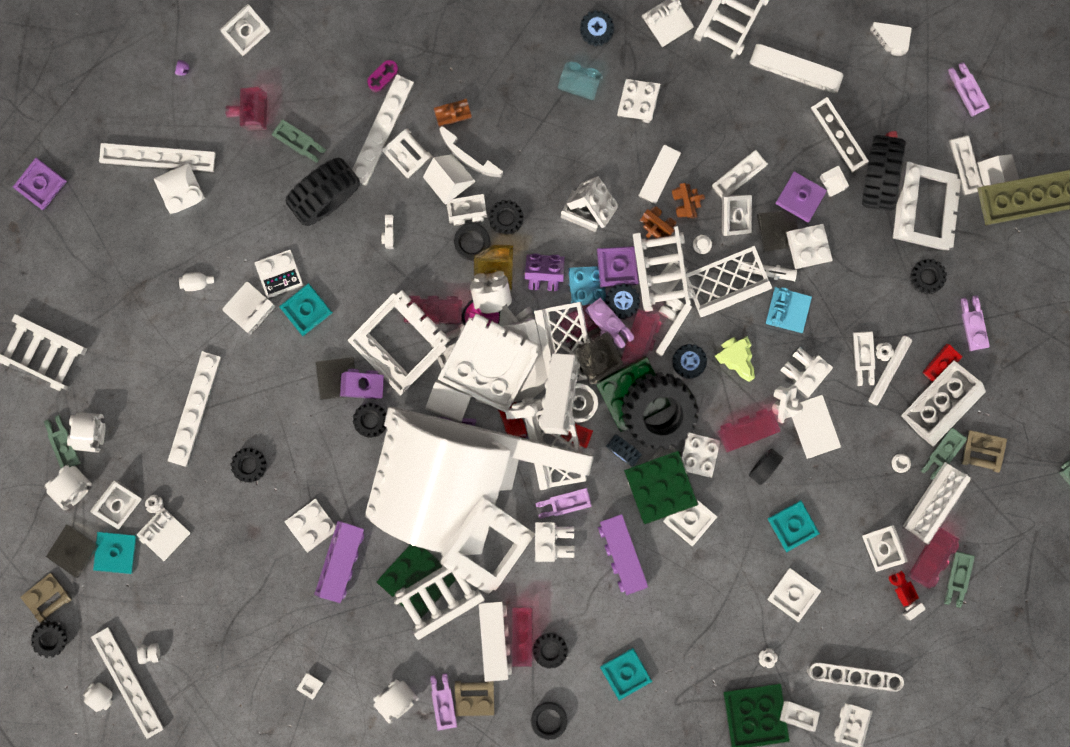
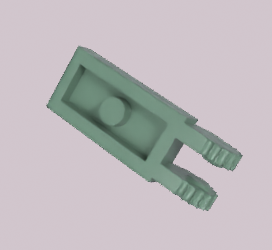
[272,119,326,163]
[44,415,81,469]
[921,427,968,480]
[944,551,975,608]

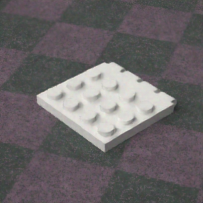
[438,314,538,412]

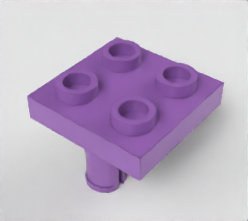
[525,253,565,291]

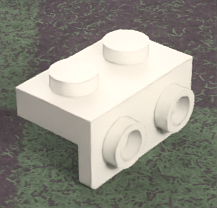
[447,194,487,226]
[834,704,873,747]

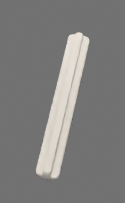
[869,336,912,405]

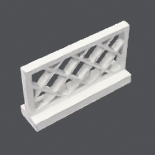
[686,246,772,318]
[534,302,596,381]
[524,410,587,490]
[903,462,971,544]

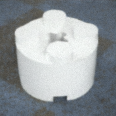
[470,271,512,313]
[572,383,598,423]
[67,412,106,452]
[45,465,92,510]
[374,680,419,724]

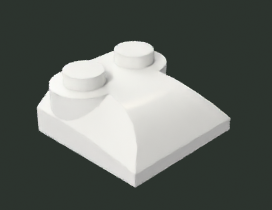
[154,163,205,214]

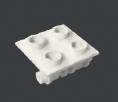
[642,0,694,47]
[617,79,661,123]
[681,433,720,478]
[137,507,191,561]

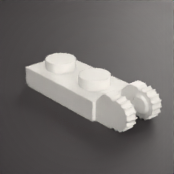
[853,331,875,386]

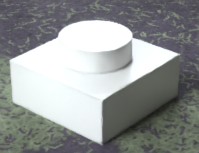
[903,602,926,621]
[297,673,324,700]

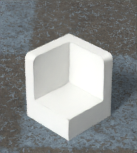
[819,166,849,197]

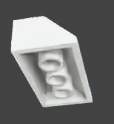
[901,361,986,446]

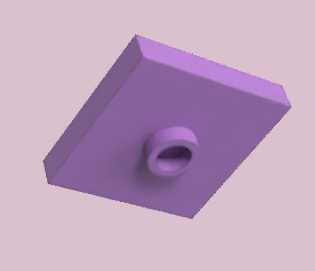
[13,157,67,211]
[775,172,827,223]
[597,246,639,287]

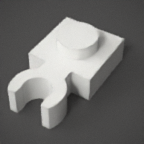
[381,215,394,249]

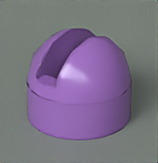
[175,59,190,76]

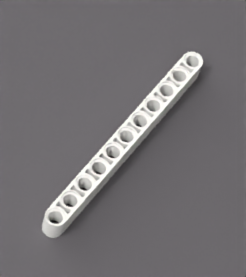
[384,406,594,475]

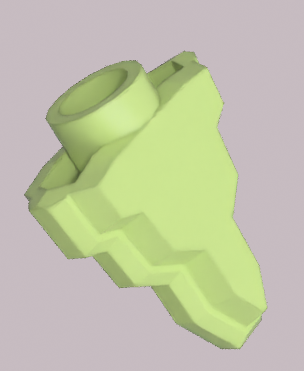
[715,336,755,382]

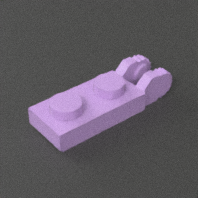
[948,62,990,117]
[961,295,990,351]
[585,298,634,348]
[535,488,592,519]
[430,673,457,730]

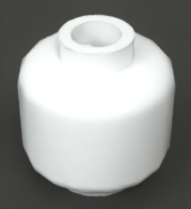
[83,683,113,712]

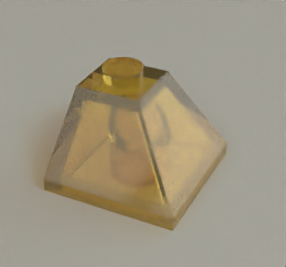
[474,245,513,290]

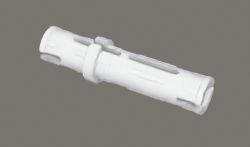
[738,261,797,282]

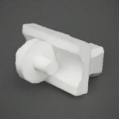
[772,385,803,423]

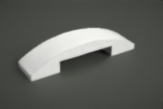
[440,126,503,177]

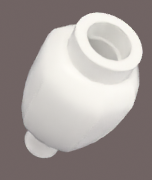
[179,272,214,291]

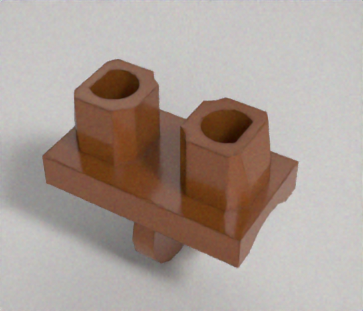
[434,99,472,127]
[672,183,705,218]
[640,206,676,239]

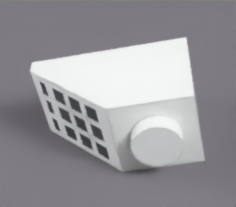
[871,22,911,56]

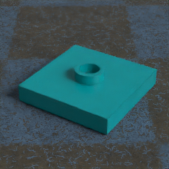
[279,283,333,337]
[767,500,820,553]
[93,532,137,574]
[600,648,653,701]

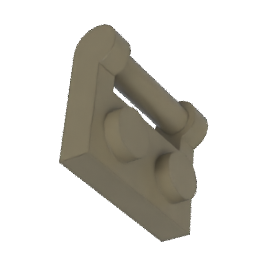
[961,430,1007,473]
[20,573,72,623]
[455,681,494,716]

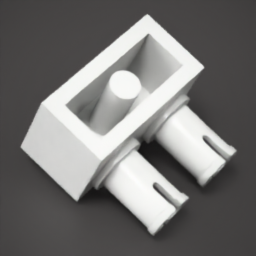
[780,347,833,398]
[535,523,574,562]

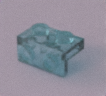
[557,62,602,100]

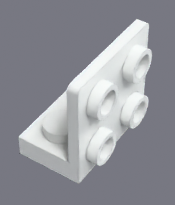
[567,176,618,228]
[222,282,276,335]

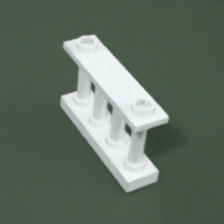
[694,0,769,59]
[633,226,693,312]
[0,314,87,391]
[393,566,484,640]

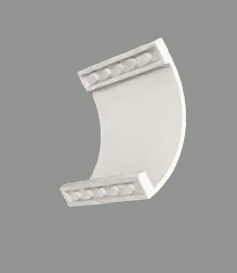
[365,412,511,555]

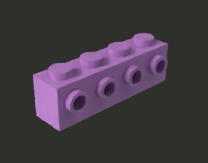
[598,514,648,595]
[314,521,364,603]

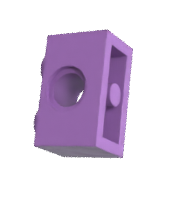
[340,369,384,399]

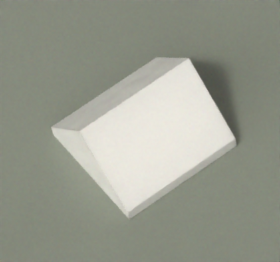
[220,4,271,56]
[423,154,475,205]
[977,154,1019,186]
[561,190,599,232]
[722,195,752,236]
[425,379,472,423]
[90,480,142,530]
[862,525,908,572]

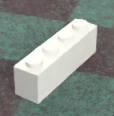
[811,97,869,173]
[539,354,580,435]
[479,601,512,682]

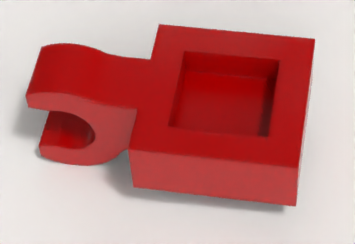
[889,571,919,607]

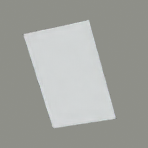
[792,395,841,459]

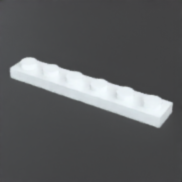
[352,74,414,186]
[99,143,216,172]
[168,351,221,467]
[91,627,165,739]

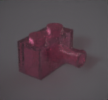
[225,87,267,131]

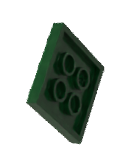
[595,355,671,432]
[624,450,699,525]
[376,544,456,618]
[723,683,790,747]

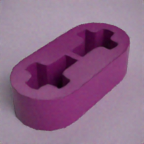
[367,60,398,92]

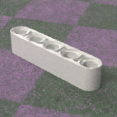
[750,44,844,93]
[807,662,904,691]

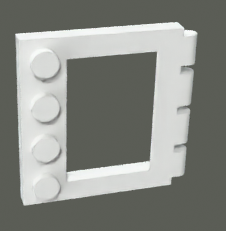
[893,162,961,250]
[348,290,450,395]
[441,497,535,594]

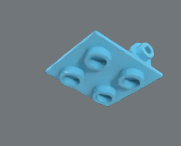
[568,266,606,305]
[766,287,812,334]

